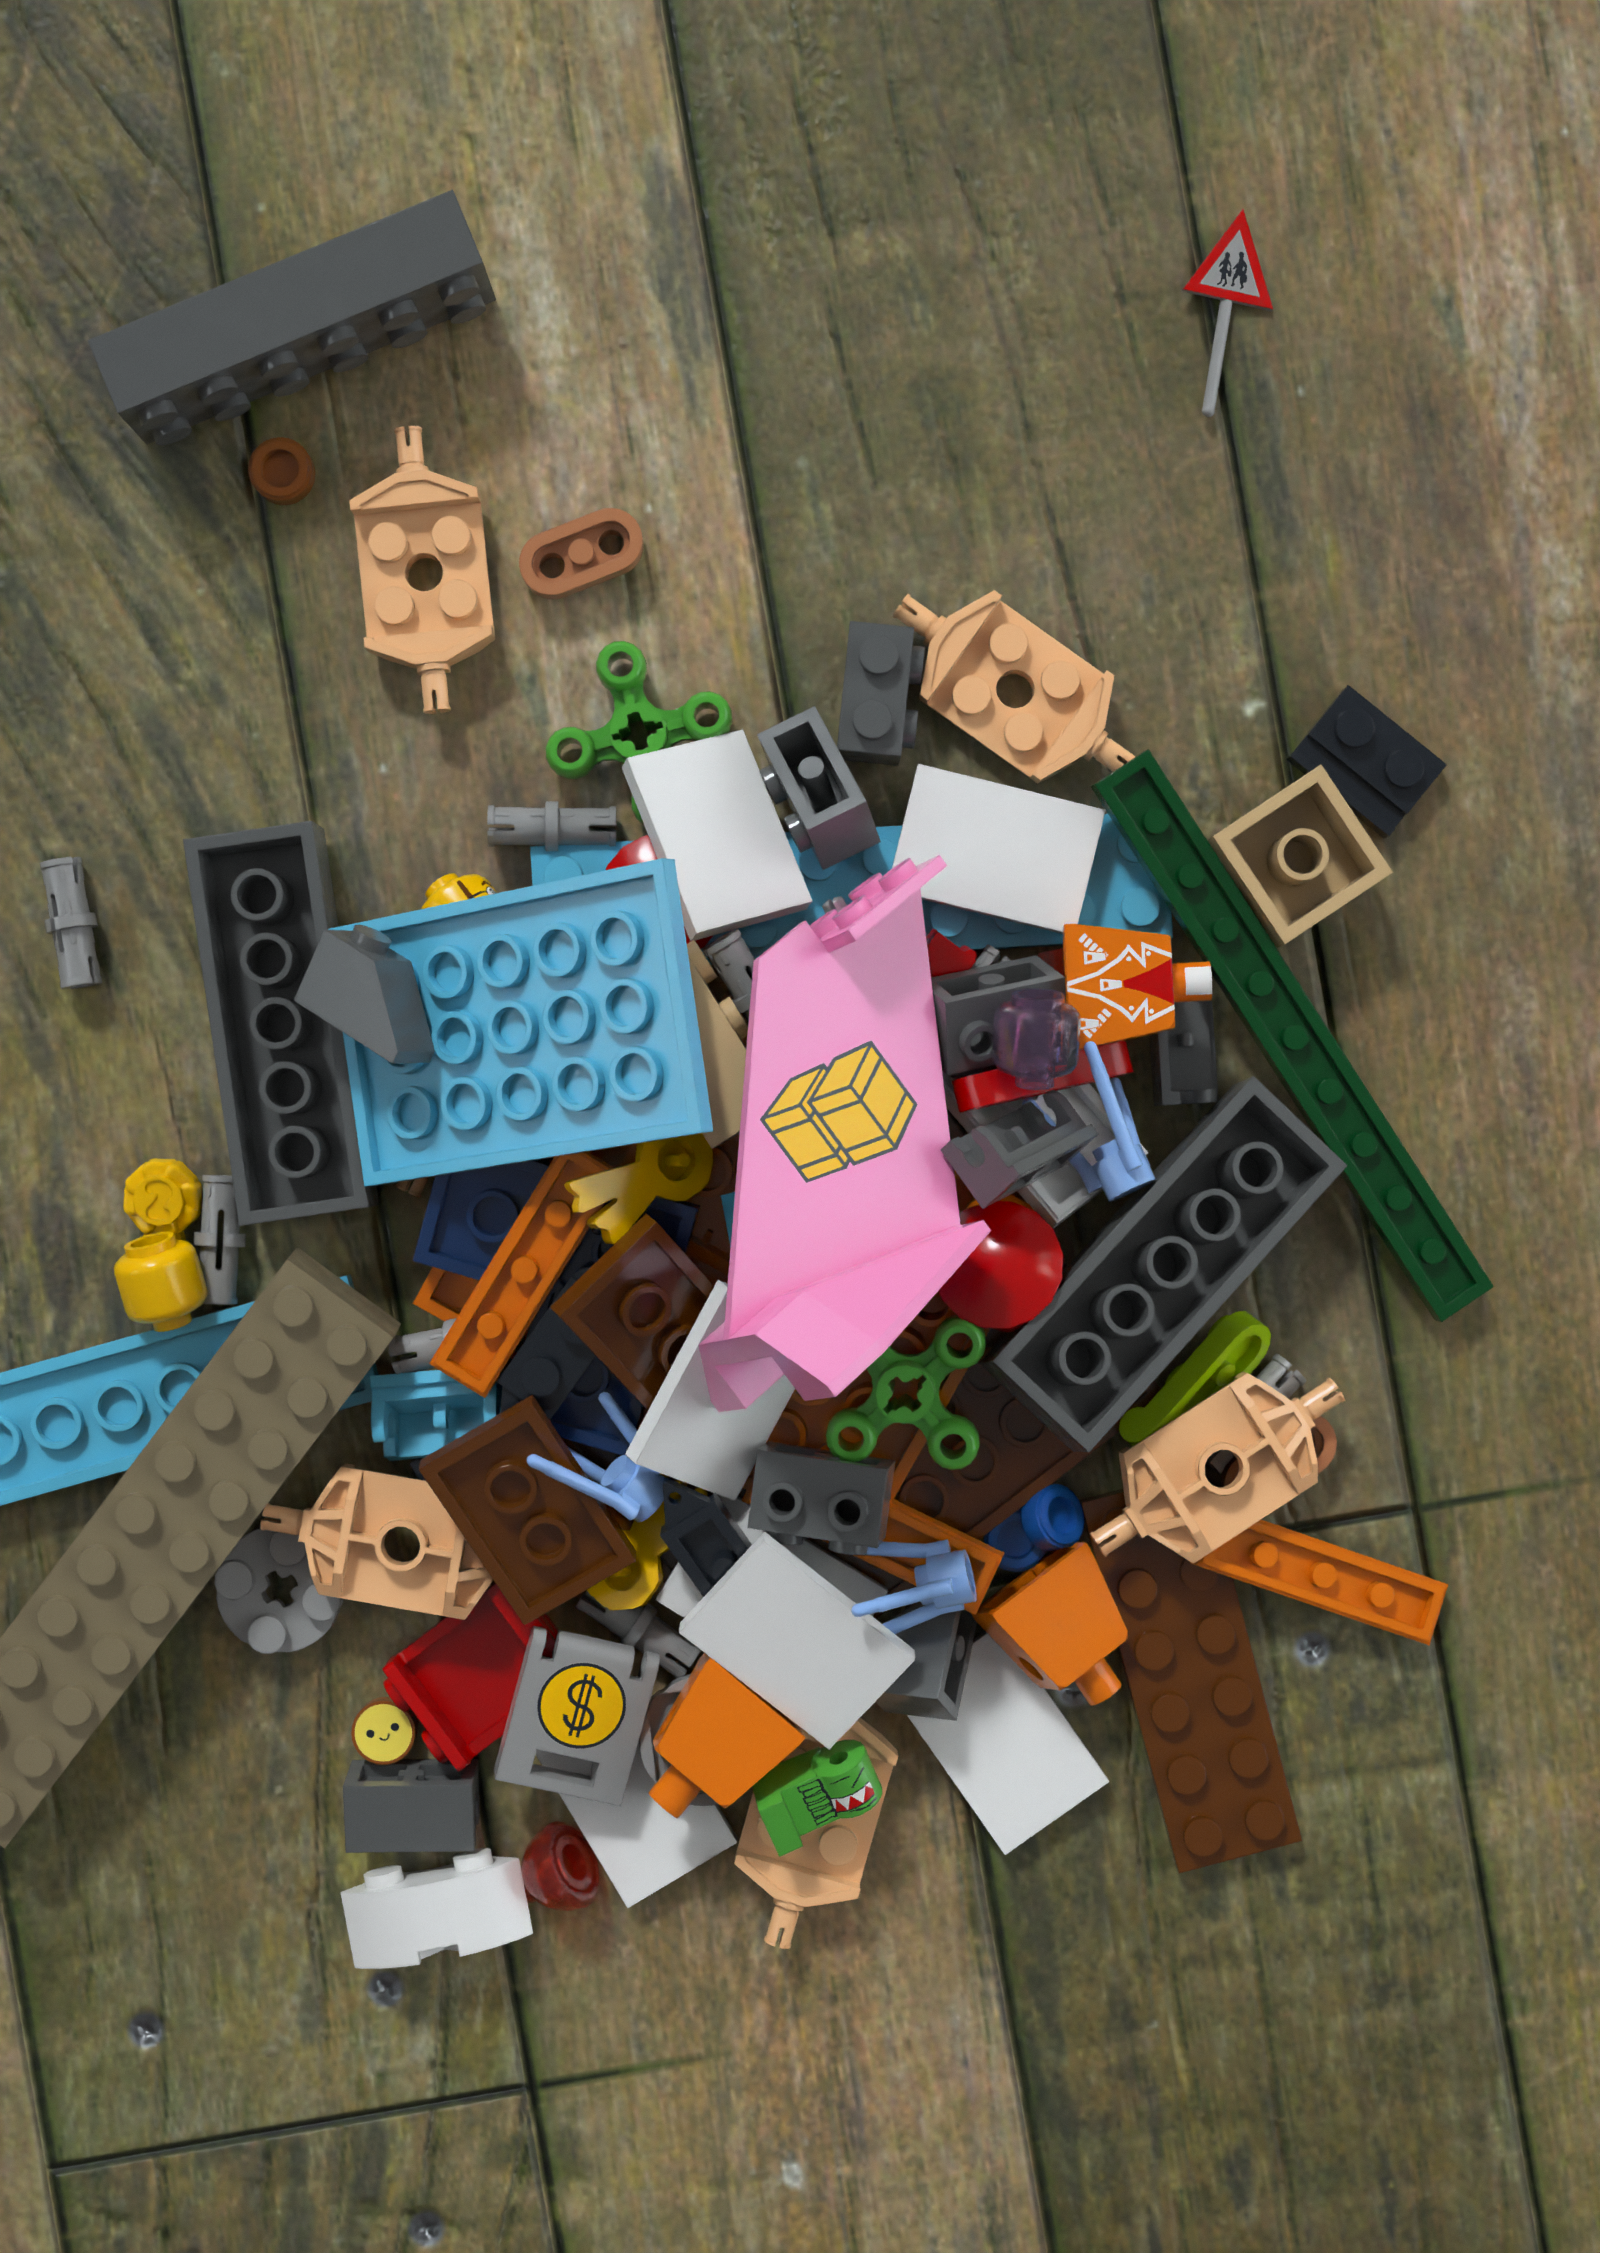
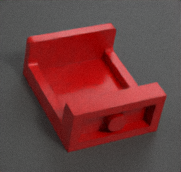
[382,1581,559,1772]

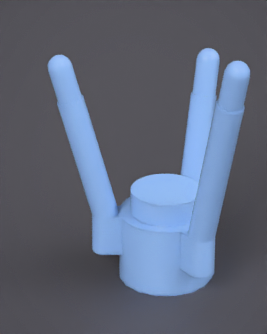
[1022,1041,1156,1202]
[527,1392,665,1522]
[851,1539,977,1634]

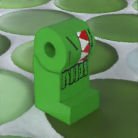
[752,1740,882,1857]

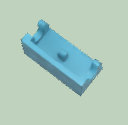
[370,1370,503,1461]

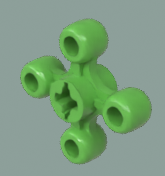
[546,641,733,825]
[826,1315,986,1470]

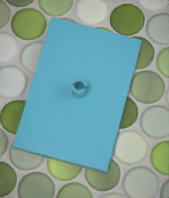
[328,858,713,1187]

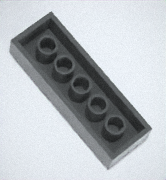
[88,189,496,445]
[183,821,379,1226]
[979,1076,1347,1452]

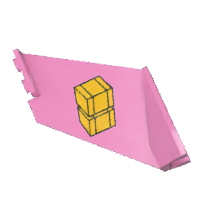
[698,855,991,1412]

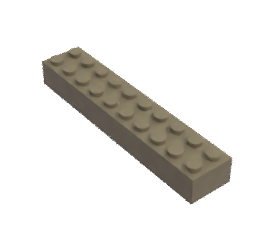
[0,1247,401,1849]

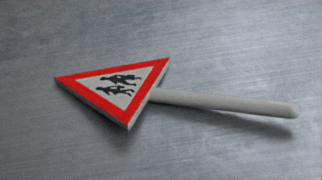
[1182,209,1273,418]

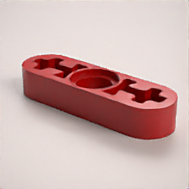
[952,1041,1133,1113]

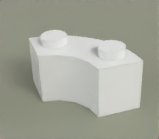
[340,1848,533,1969]

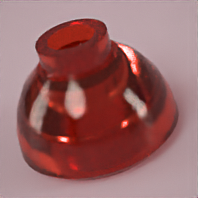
[521,1821,599,1911]

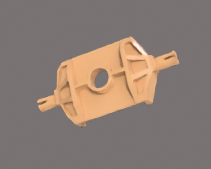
[349,426,495,714]
[892,590,1136,784]
[1090,1372,1345,1564]
[260,1463,493,1620]
[734,1713,898,1949]

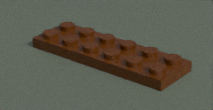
[1079,1474,1302,1873]

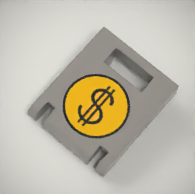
[494,1626,660,1806]

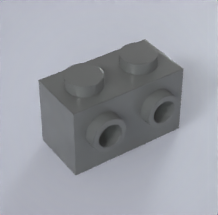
[837,621,925,766]
[757,706,881,870]
[931,955,1066,1077]
[747,1441,896,1555]

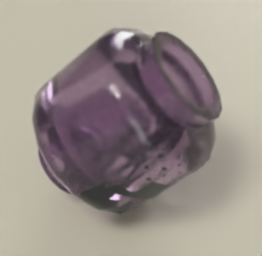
[992,988,1081,1090]

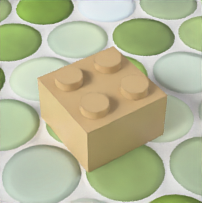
[1207,765,1393,948]

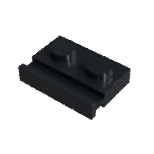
[1286,685,1447,839]

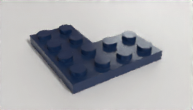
[413,1159,700,1455]

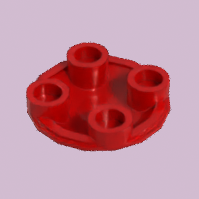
[939,1201,1064,1332]

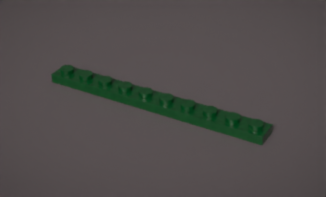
[1090,749,1494,1322]

